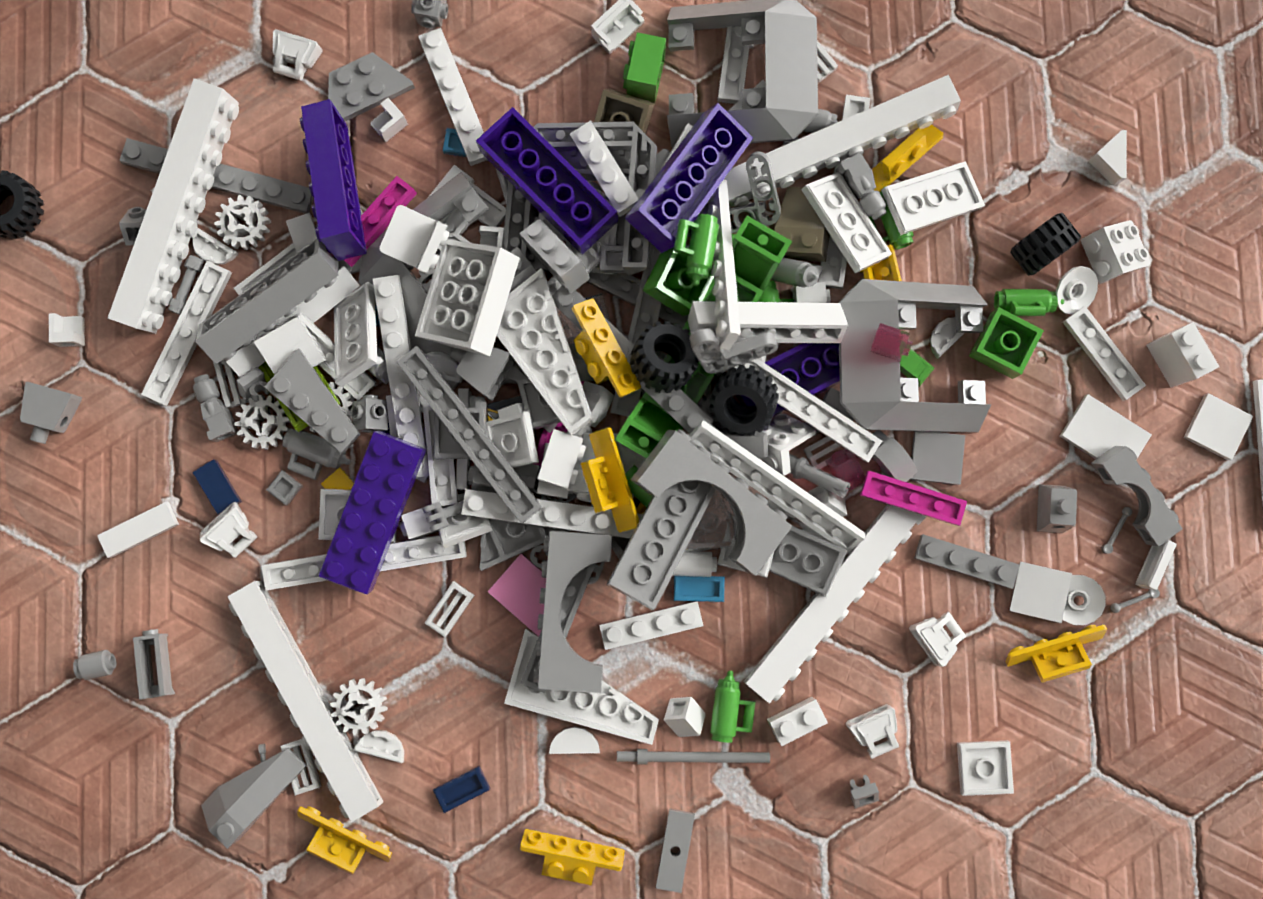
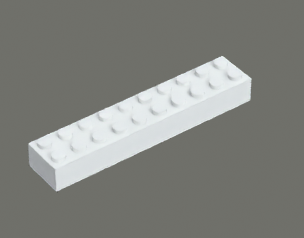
[108,78,239,333]

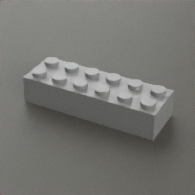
[195,239,338,364]

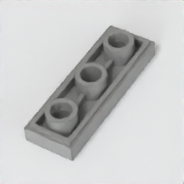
[656,809,695,893]

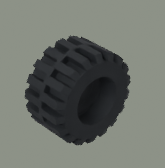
[0,170,44,239]
[1010,213,1082,276]
[630,321,699,393]
[709,365,779,436]

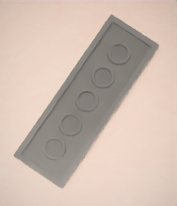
[607,480,716,610]

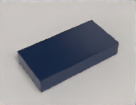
[193,459,242,515]
[433,765,491,813]

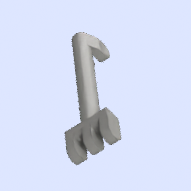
[422,501,464,532]

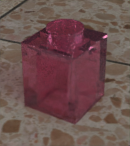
[871,323,913,362]
[825,449,865,492]

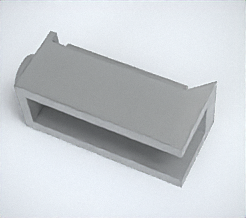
[133,629,175,699]

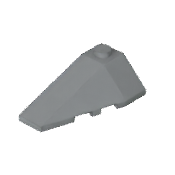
[201,748,307,849]

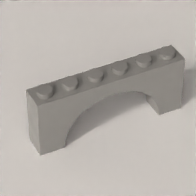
[631,429,792,576]
[534,531,612,693]

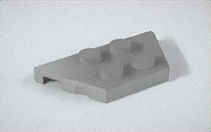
[328,52,415,121]
[479,519,570,571]

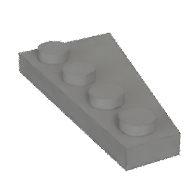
[265,348,360,454]

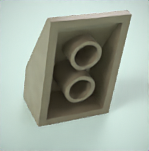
[594,88,655,134]
[775,187,830,262]

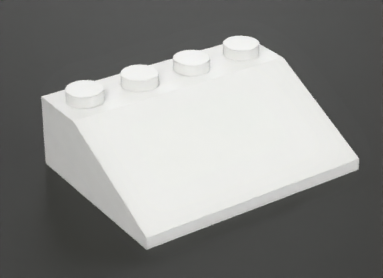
[415,239,520,356]

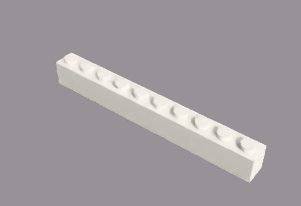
[724,75,961,208]
[743,504,926,704]
[227,581,384,823]

